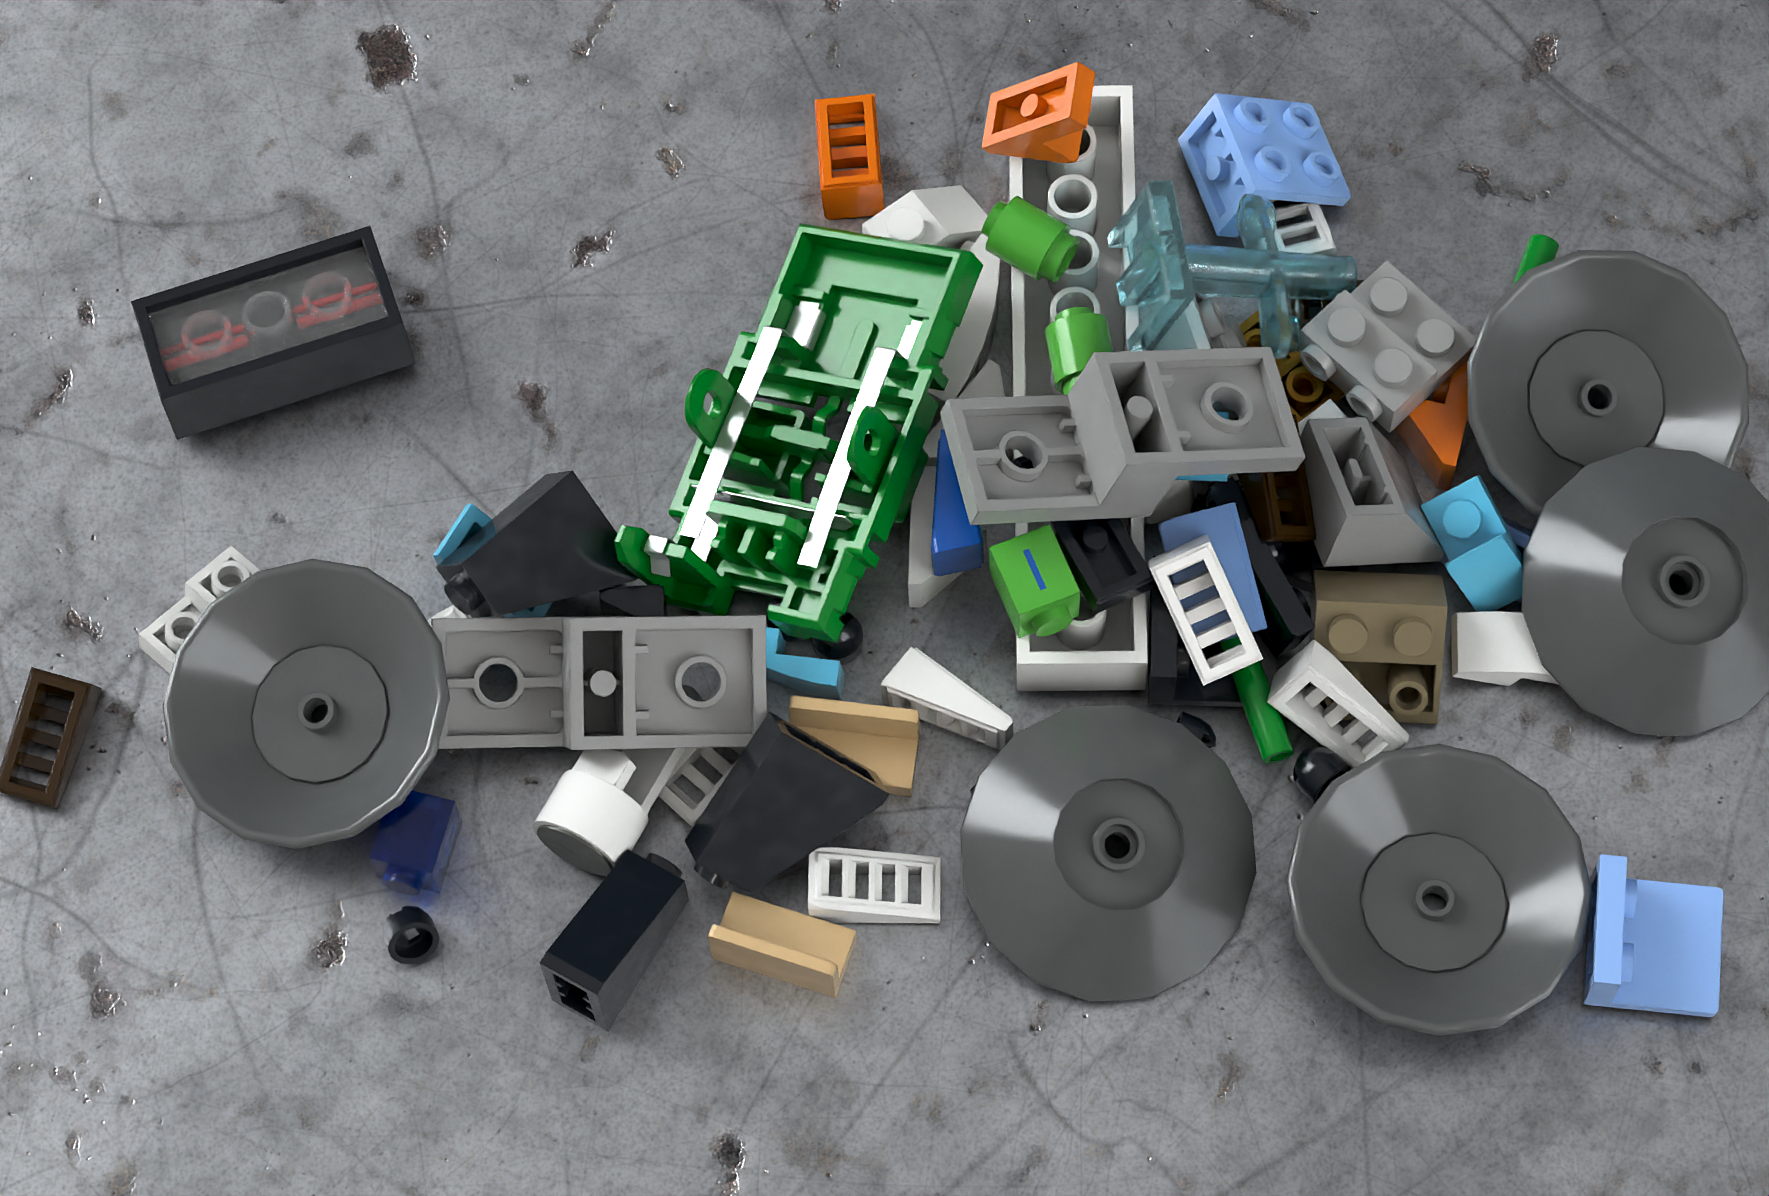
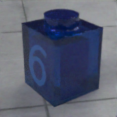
[369,790,463,895]

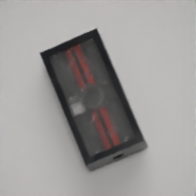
[131,226,415,440]

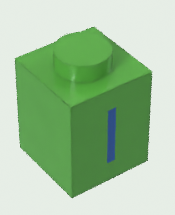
[989,524,1080,638]

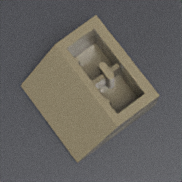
[1309,570,1448,724]

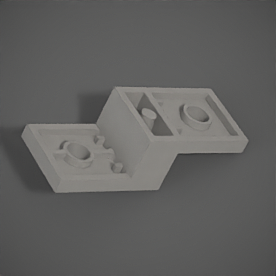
[940,347,1305,525]
[431,615,767,750]

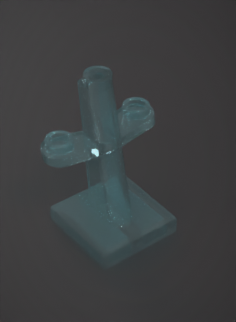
[1107,180,1357,359]

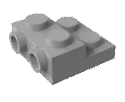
[1298,260,1477,433]

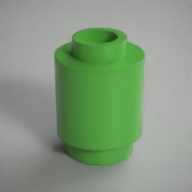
[981,196,1080,283]
[1045,307,1114,395]

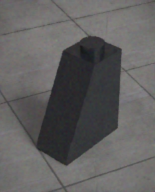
[435,470,638,618]
[685,711,889,893]
[539,849,689,1031]

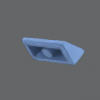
[1159,502,1267,643]

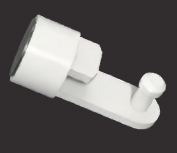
[533,685,704,876]

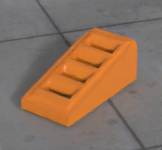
[815,94,885,220]

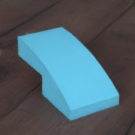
[766,627,845,700]

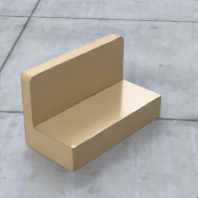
[788,696,920,797]
[708,891,857,998]

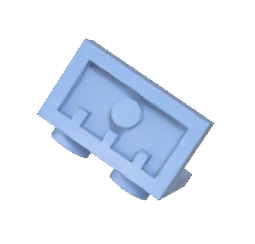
[1178,93,1351,238]
[1583,854,1723,1017]

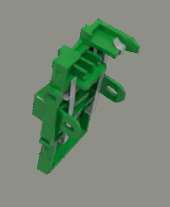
[614,223,983,643]

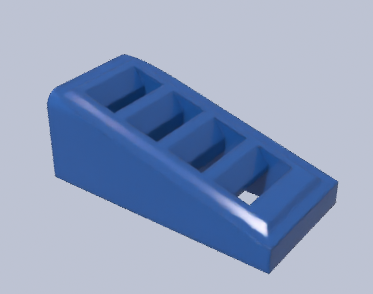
[931,429,984,576]

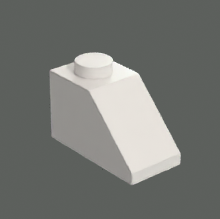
[862,185,988,249]

